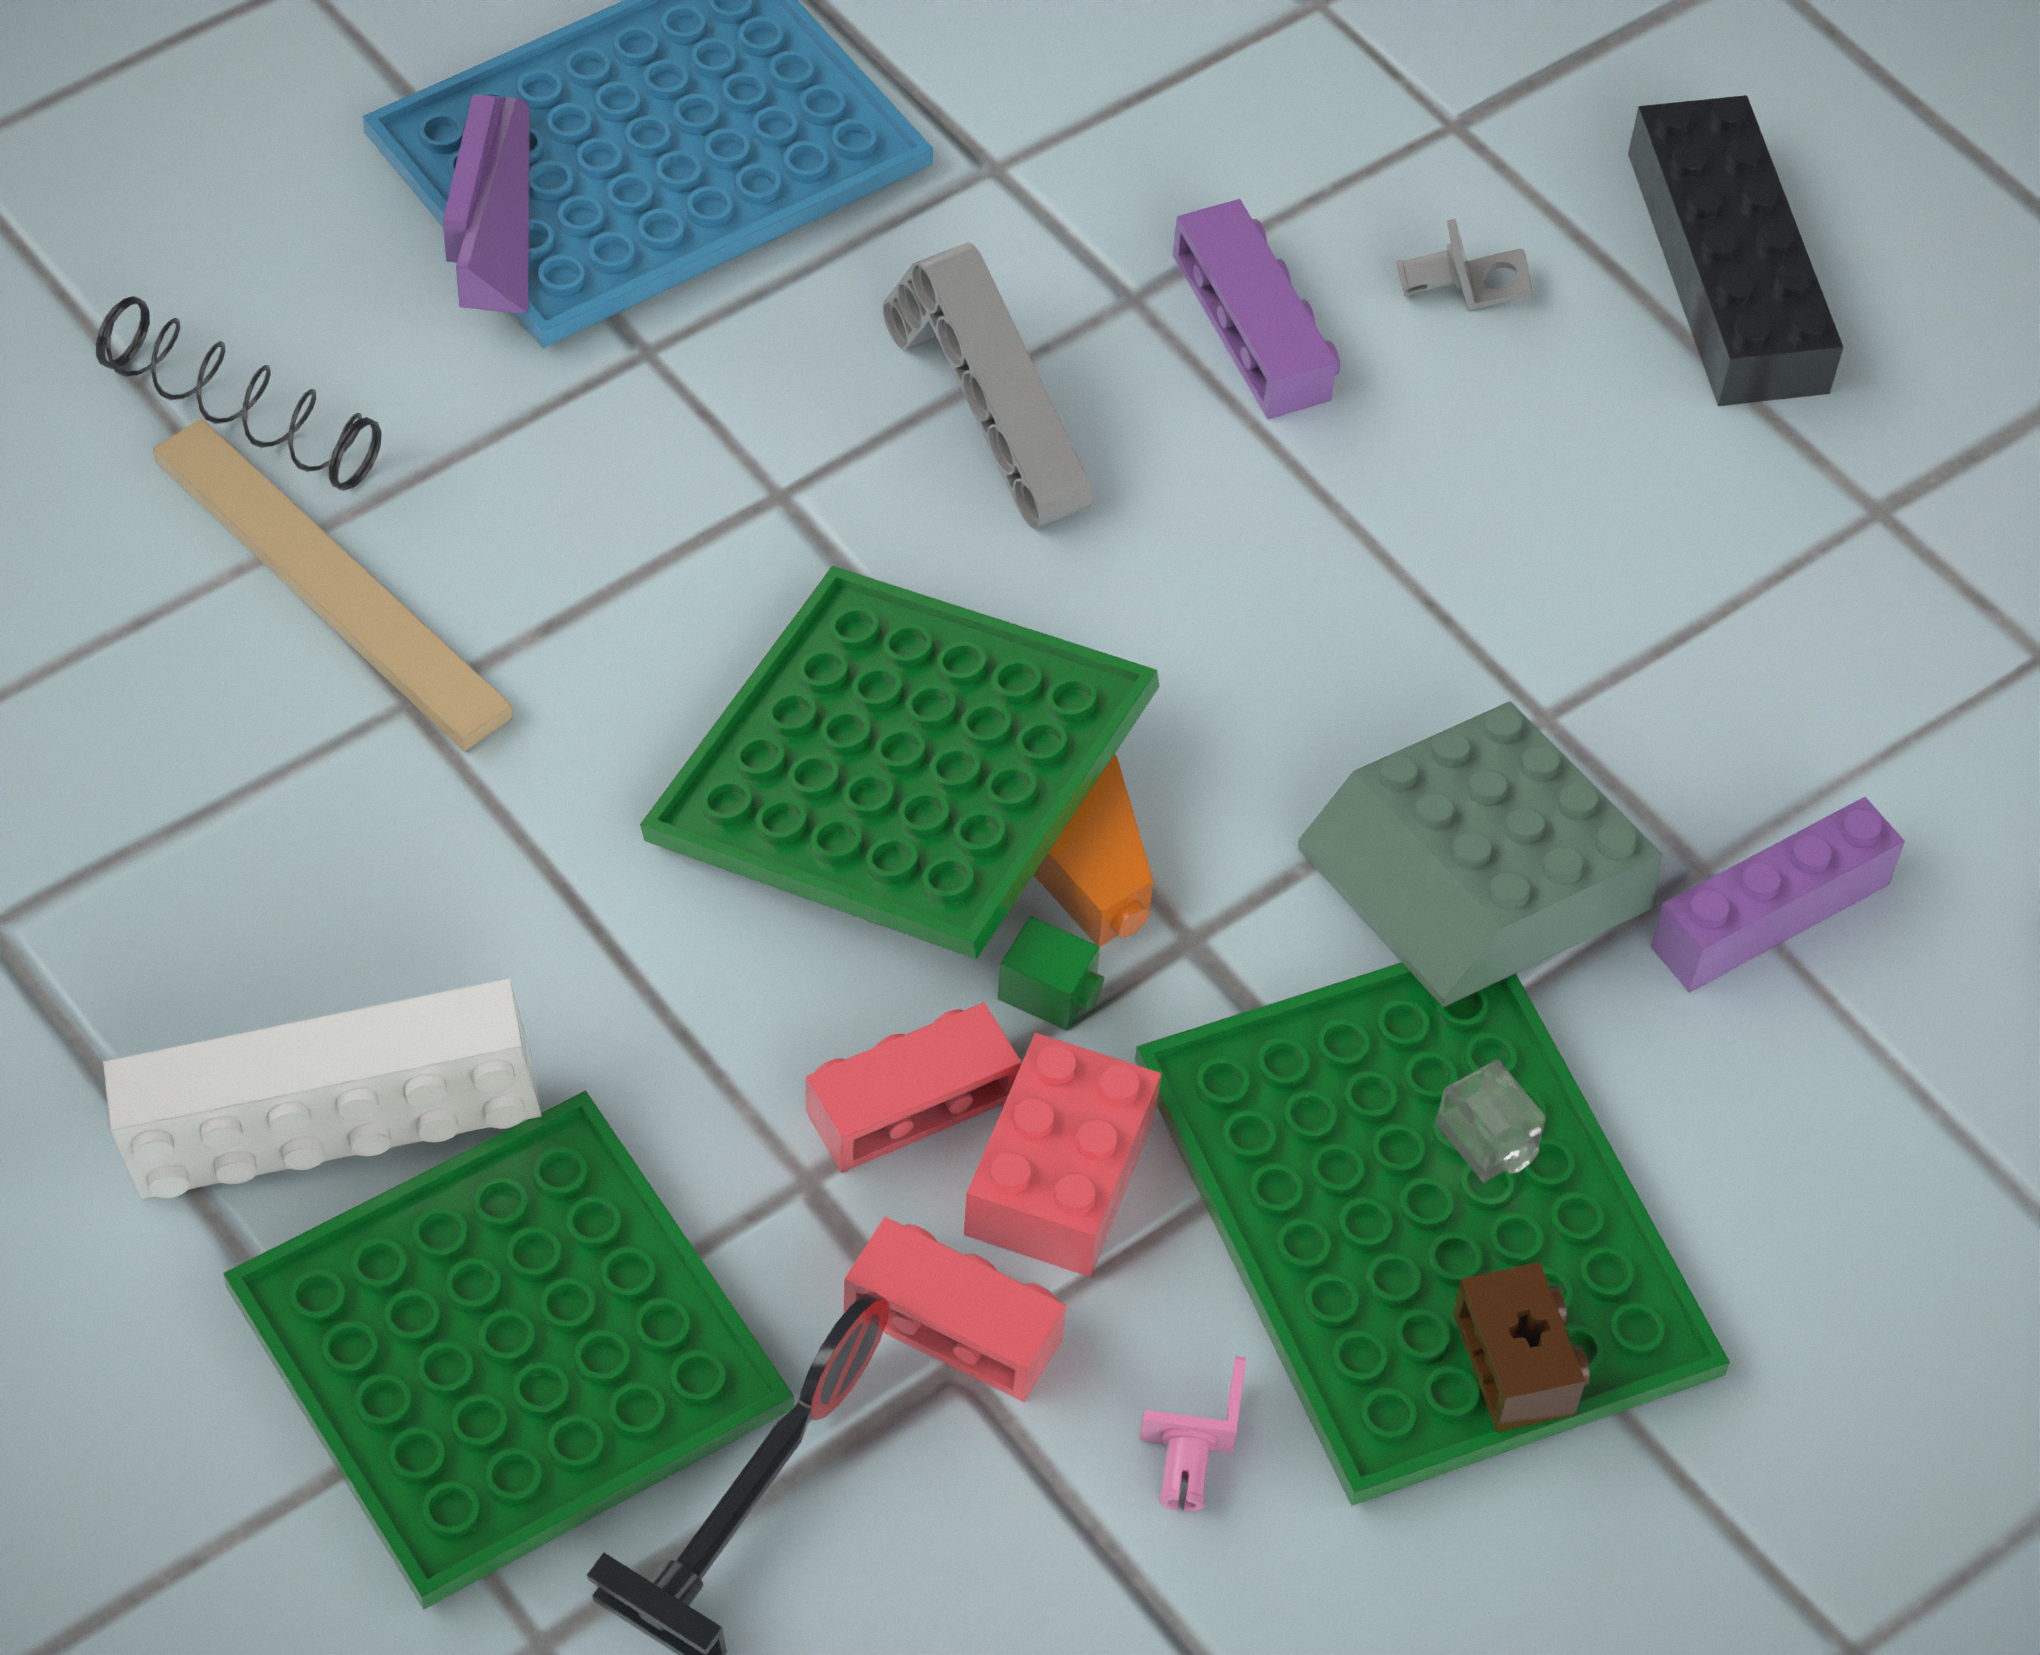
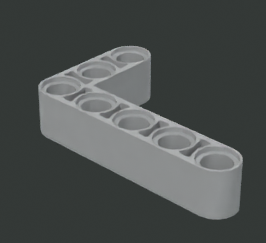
[883,242,1092,529]

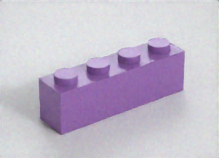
[1173,199,1340,419]
[1650,797,1905,993]

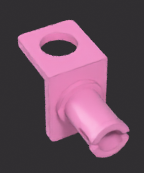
[1140,1356,1246,1511]

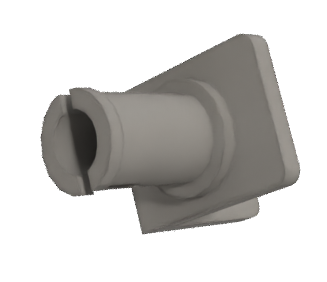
[1397,219,1533,311]

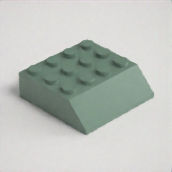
[1298,701,1662,1007]

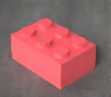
[964,1032,1161,1277]

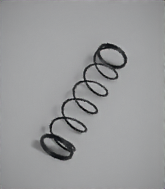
[95,296,382,491]

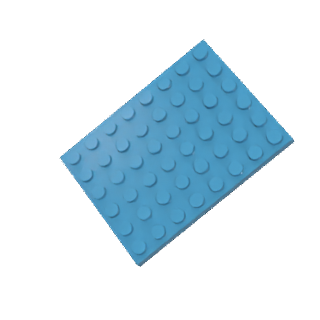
[362,0,933,348]

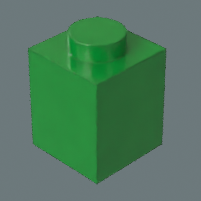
[998,916,1104,1031]

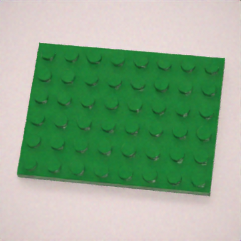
[1135,962,1730,1506]

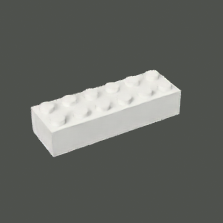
[103,978,542,1199]

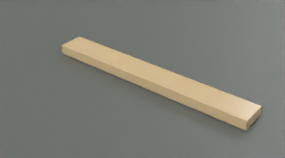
[153,418,513,752]

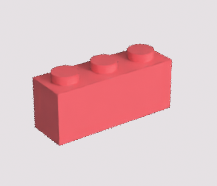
[806,1002,1022,1173]
[844,1216,1067,1402]

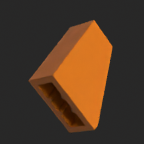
[1034,754,1153,947]

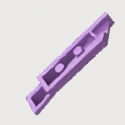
[443,95,530,314]

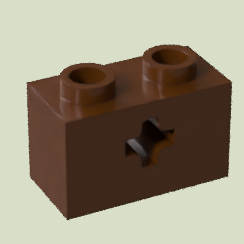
[1453,1262,1590,1432]

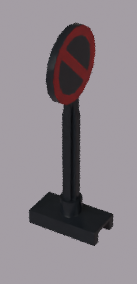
[587,1292,890,1655]

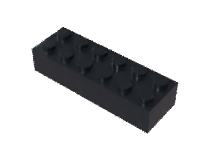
[1628,95,1844,406]

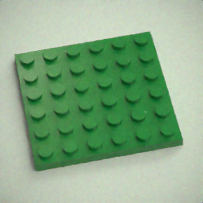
[640,566,1160,959]
[223,1090,794,1610]

